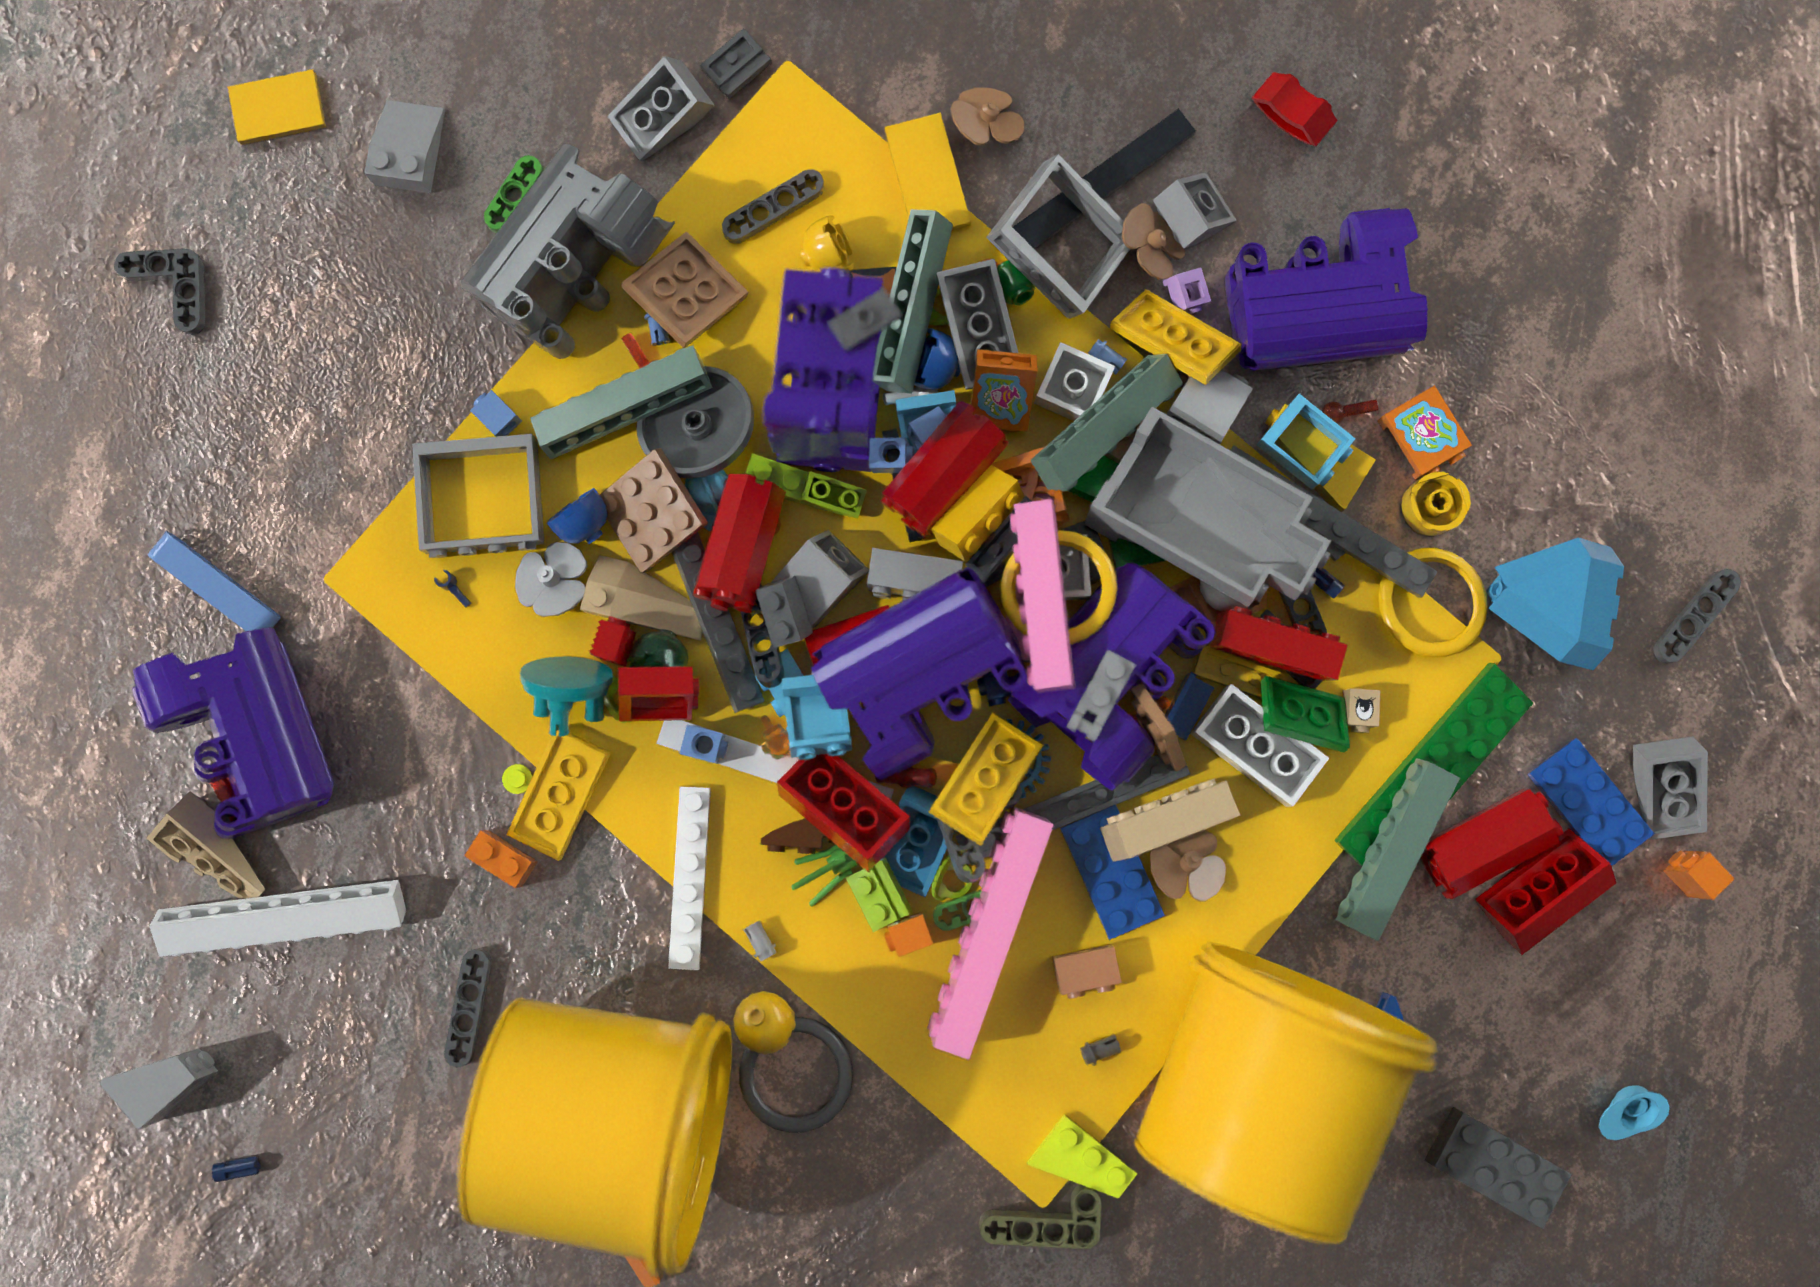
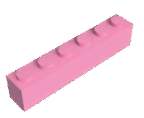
[1010,499,1075,693]

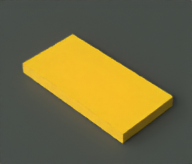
[884,112,971,230]
[1110,289,1242,385]
[929,713,1044,846]
[506,730,611,861]

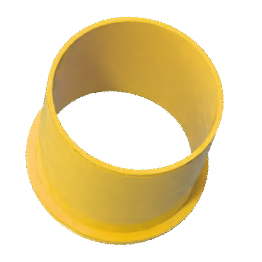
[1134,942,1437,1244]
[458,998,732,1277]

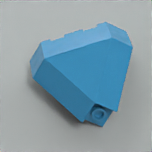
[1486,537,1624,670]

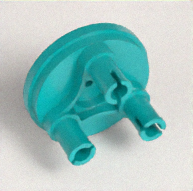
[520,656,613,736]

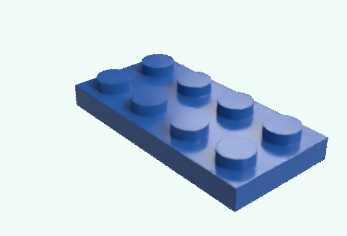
[1527,738,1655,866]
[1060,805,1165,940]

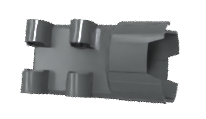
[460,143,675,359]

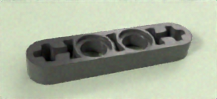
[722,169,824,243]
[1653,569,1741,663]
[444,949,492,1067]

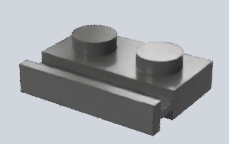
[700,28,772,100]

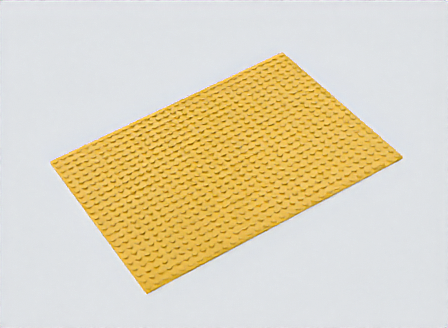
[324,61,1501,1208]

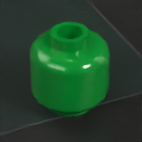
[997,261,1035,306]

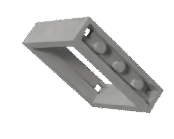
[986,154,1130,319]
[412,434,544,558]

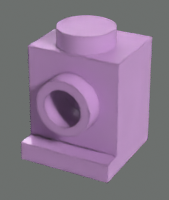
[1163,268,1211,315]

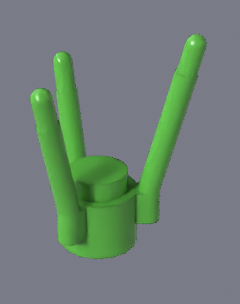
[791,845,857,906]

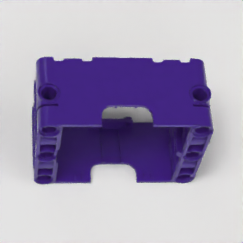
[763,268,883,472]

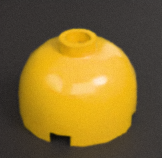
[801,215,855,272]
[733,991,796,1055]

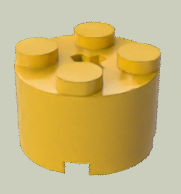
[1402,472,1471,536]

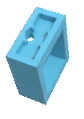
[1256,394,1355,490]

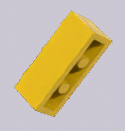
[931,465,1024,561]

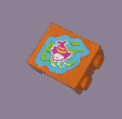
[971,349,1037,432]
[1377,385,1472,480]

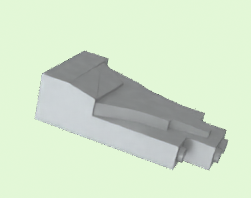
[1084,407,1331,607]

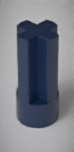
[1312,567,1345,599]
[212,1156,261,1182]

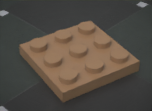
[622,231,748,348]
[600,448,708,573]

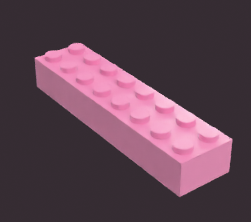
[927,806,1054,1059]

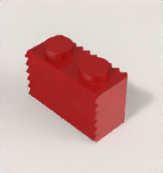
[589,616,636,667]

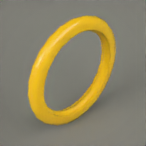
[1000,530,1117,644]
[1378,547,1488,657]

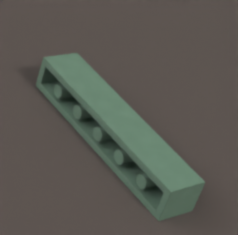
[873,209,953,394]
[530,345,713,459]
[1031,354,1183,491]
[1335,758,1460,941]

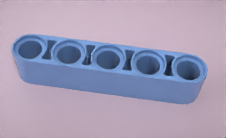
[147,531,281,631]

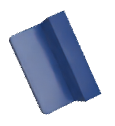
[1165,672,1214,740]

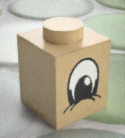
[1343,688,1380,733]

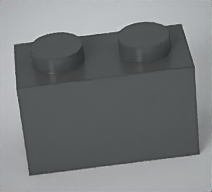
[755,576,813,648]

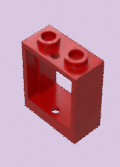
[618,667,699,722]

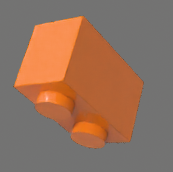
[464,830,538,888]
[1663,850,1735,900]
[884,912,933,957]

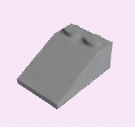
[607,56,715,161]
[364,100,445,193]
[1633,736,1708,840]

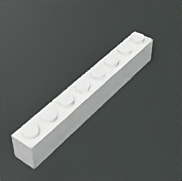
[149,880,406,957]

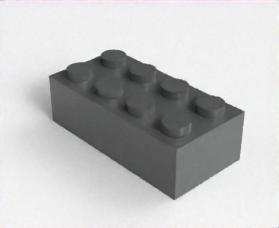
[1425,1107,1572,1229]

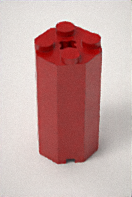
[880,401,1009,538]
[693,474,786,613]
[1420,789,1564,899]

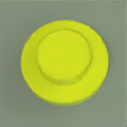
[502,764,533,794]

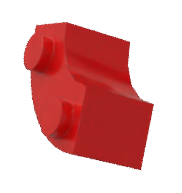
[1251,72,1338,147]

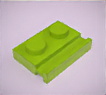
[846,858,913,932]

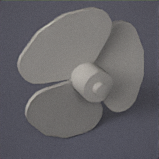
[515,542,587,617]

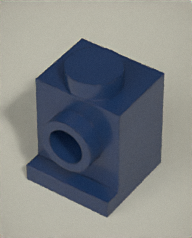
[977,671,1011,707]

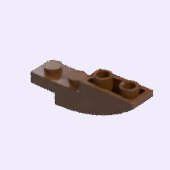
[761,818,833,854]

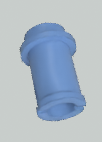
[644,313,670,346]
[1088,339,1127,375]

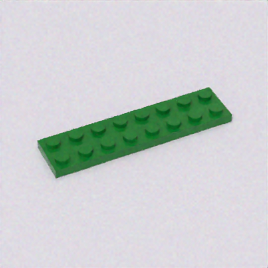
[1334,663,1533,867]

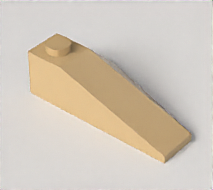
[580,555,703,641]
[146,791,265,899]

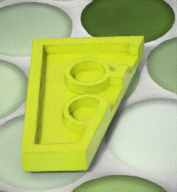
[1027,1114,1137,1199]

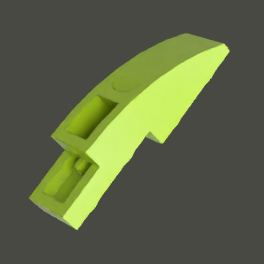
[745,453,867,519]

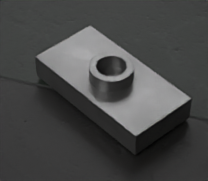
[828,288,901,353]

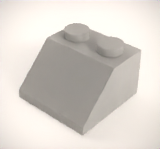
[1153,173,1237,249]

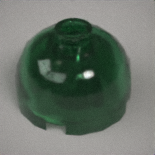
[626,629,689,667]

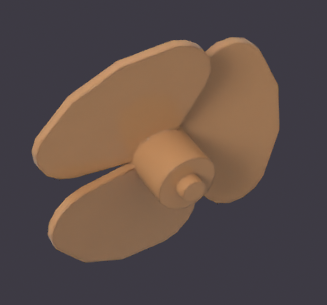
[951,88,1025,146]
[1122,203,1185,280]
[1150,830,1226,902]

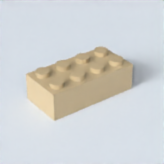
[1100,779,1240,862]

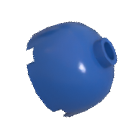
[914,328,961,390]
[547,488,608,544]

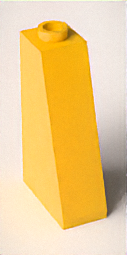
[1264,404,1376,512]

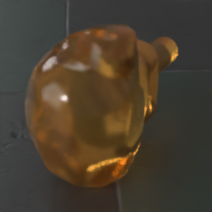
[760,715,791,760]

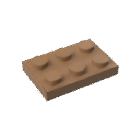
[1131,683,1186,772]

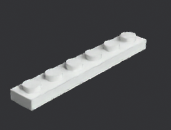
[668,787,711,970]

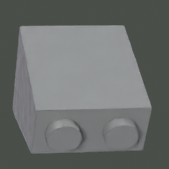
[1166,370,1253,444]
[772,530,869,628]
[99,1048,218,1130]

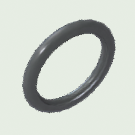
[739,1017,853,1133]

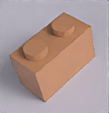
[1052,945,1122,999]

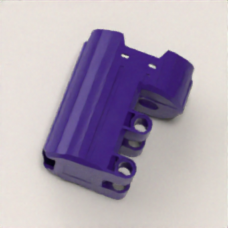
[1224,208,1428,370]
[1008,563,1215,791]
[811,567,1027,780]
[132,628,335,839]

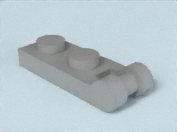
[1067,650,1135,742]

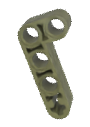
[979,1184,1101,1249]

